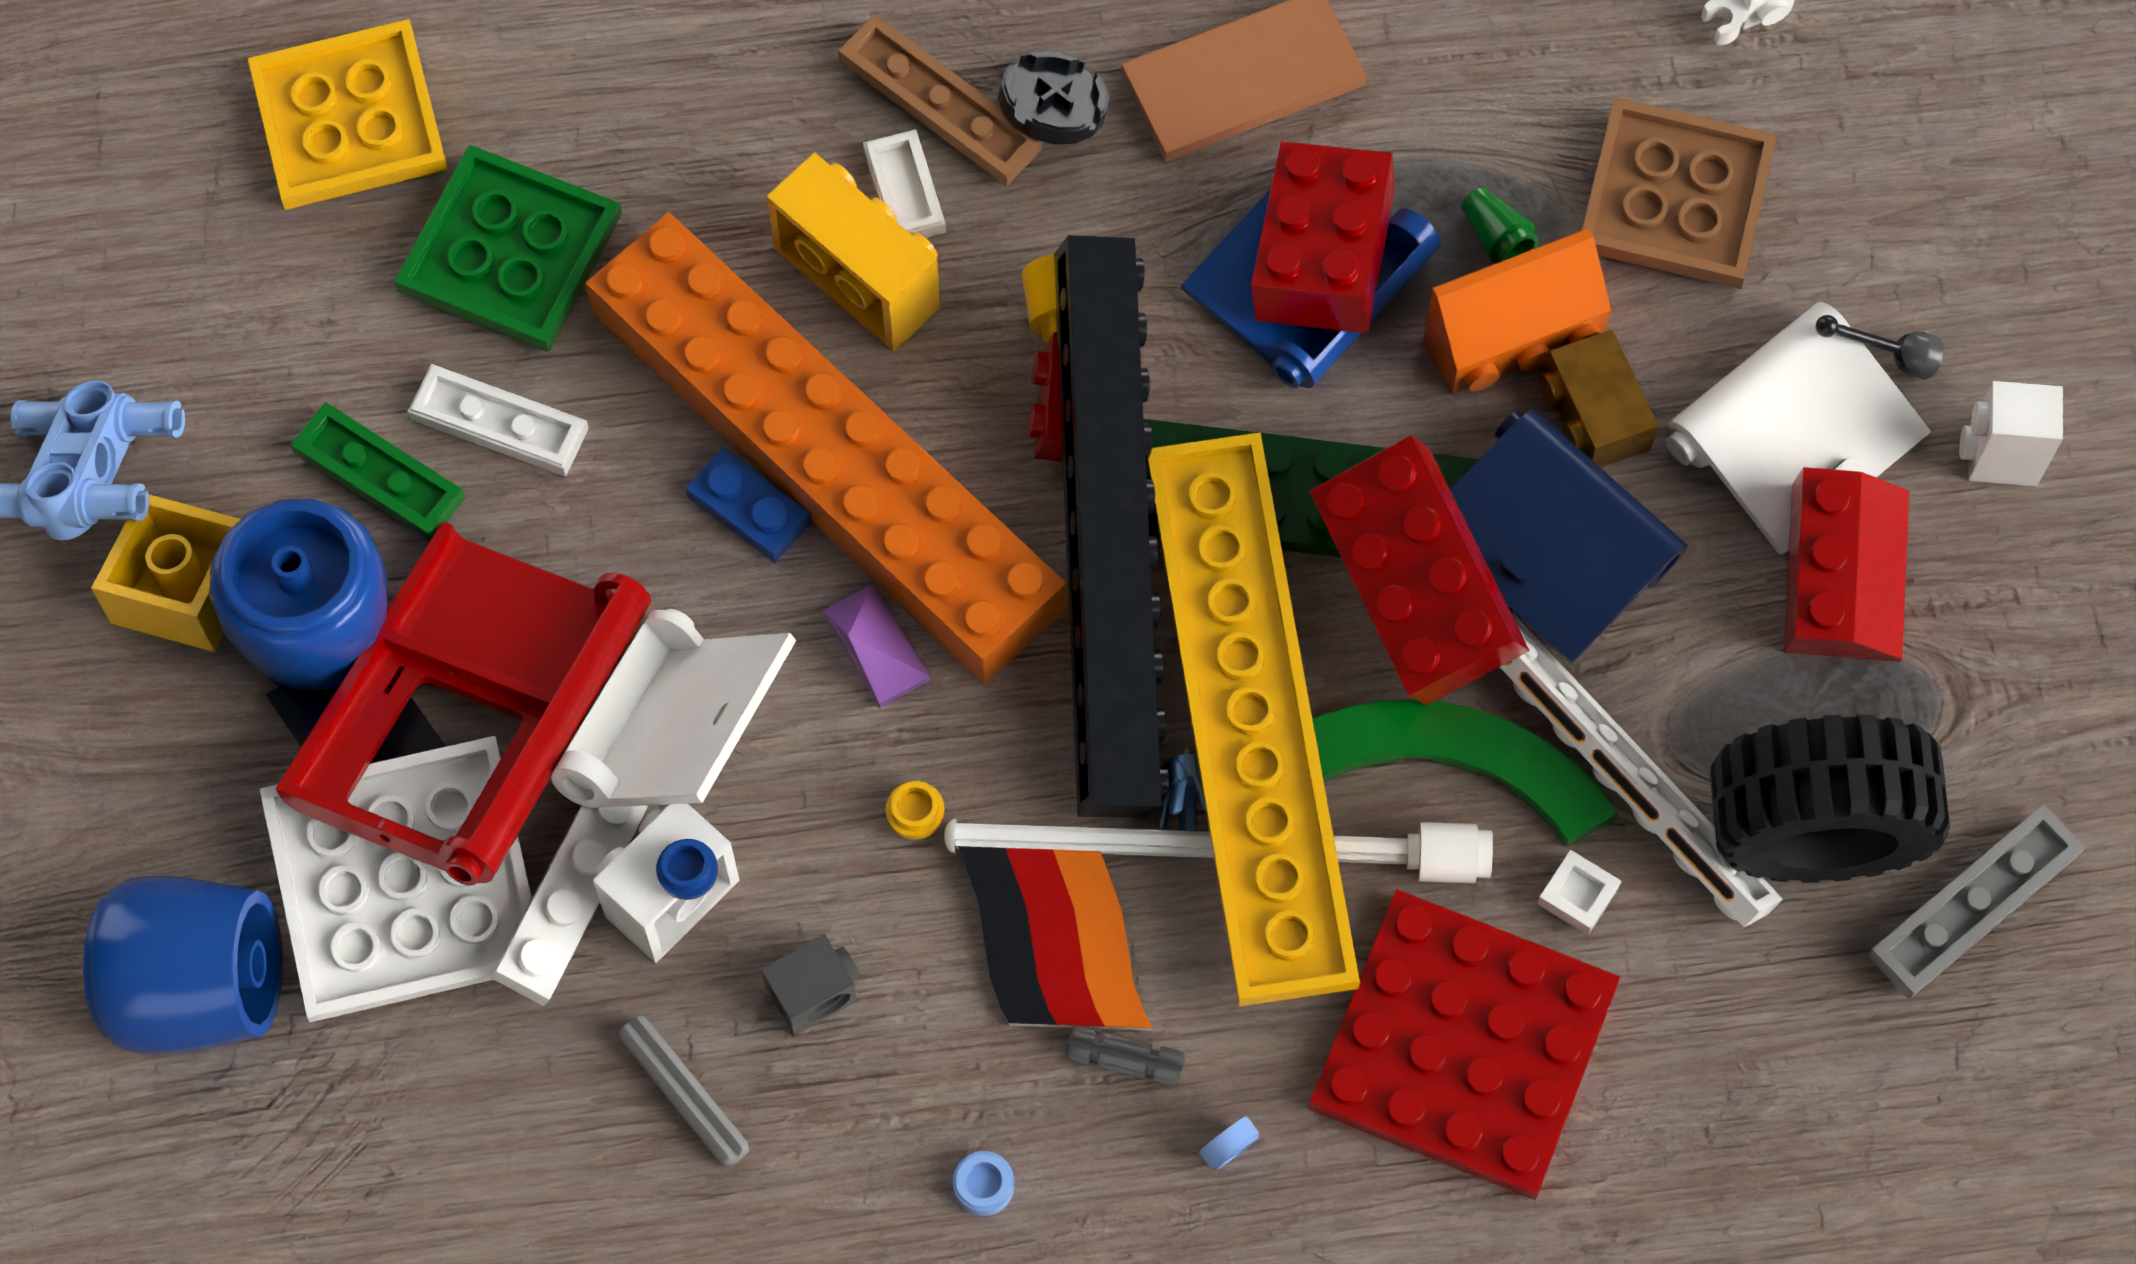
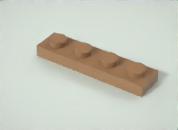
[838,14,1042,187]

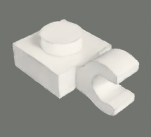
[1701,0,1795,45]

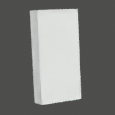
[863,129,946,238]

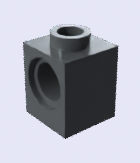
[761,934,860,1036]

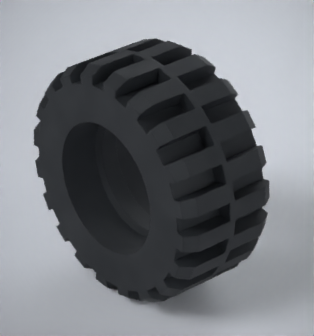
[1710,714,1950,883]

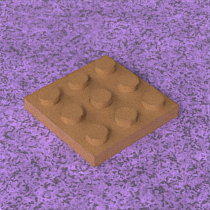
[1581,97,1777,289]

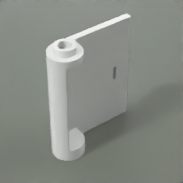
[1666,302,1931,555]
[551,609,796,808]

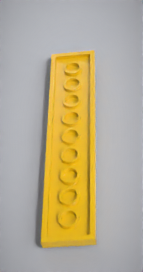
[1146,432,1360,1007]

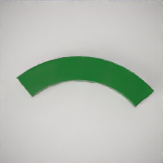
[1312,699,1618,847]

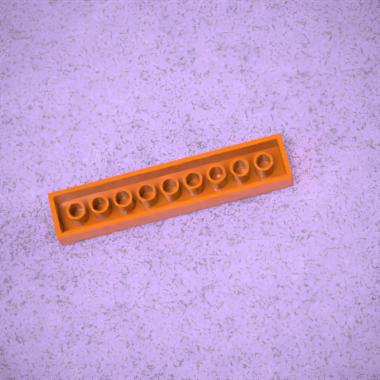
[585,212,1067,685]

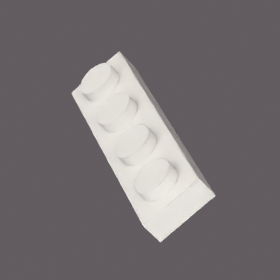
[491,805,649,1006]

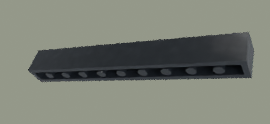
[1054,235,1169,817]

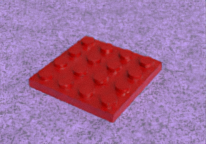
[1308,889,1621,1200]

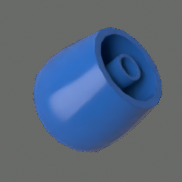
[209,498,388,691]
[83,876,283,1055]

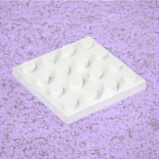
[260,736,532,1022]

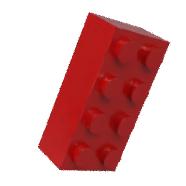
[1310,435,1530,705]

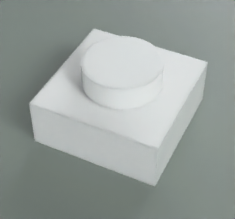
[1537,850,1622,935]

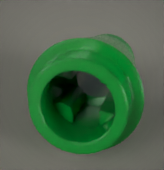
[1461,187,1539,263]

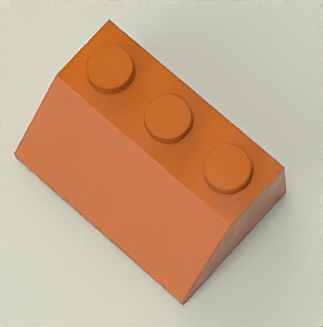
[1423,228,1612,394]

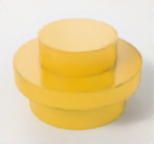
[885,781,945,840]

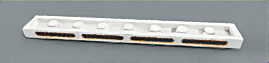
[1500,611,1783,927]

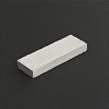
[407,364,589,477]

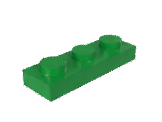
[290,402,465,541]

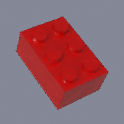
[1251,141,1395,334]

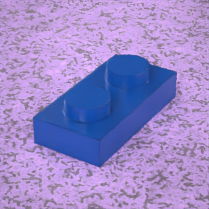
[686,448,812,563]

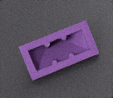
[823,584,931,708]

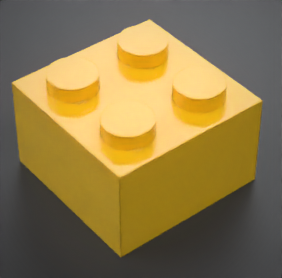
[91,494,241,652]

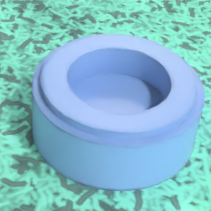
[1198,1116,1260,1171]
[953,1151,1014,1216]

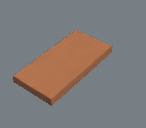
[1121,0,1367,162]

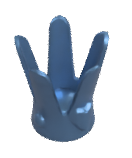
[1159,748,1207,831]

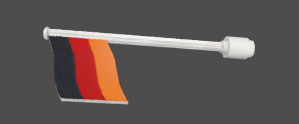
[944,818,1493,1031]

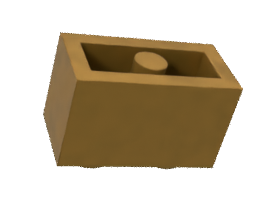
[1540,329,1659,468]

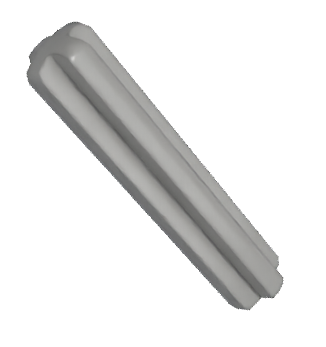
[619,1015,749,1168]

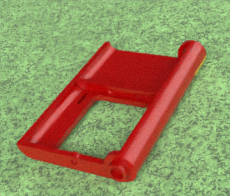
[276,522,652,886]

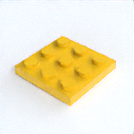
[248,19,448,210]

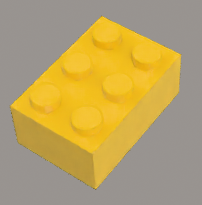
[767,152,940,352]

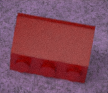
[1784,467,1909,662]

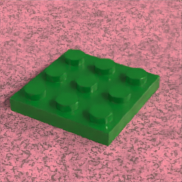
[394,144,622,352]

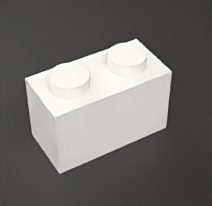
[1959,381,2063,487]

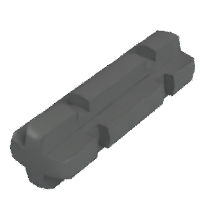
[1066,1025,1185,1085]

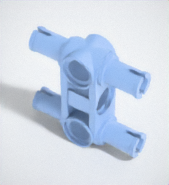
[0,380,185,540]

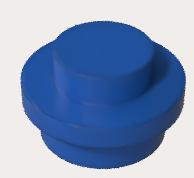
[656,839,718,900]

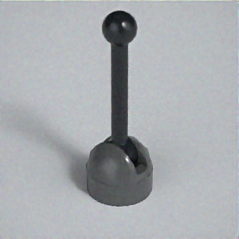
[1815,315,1944,380]

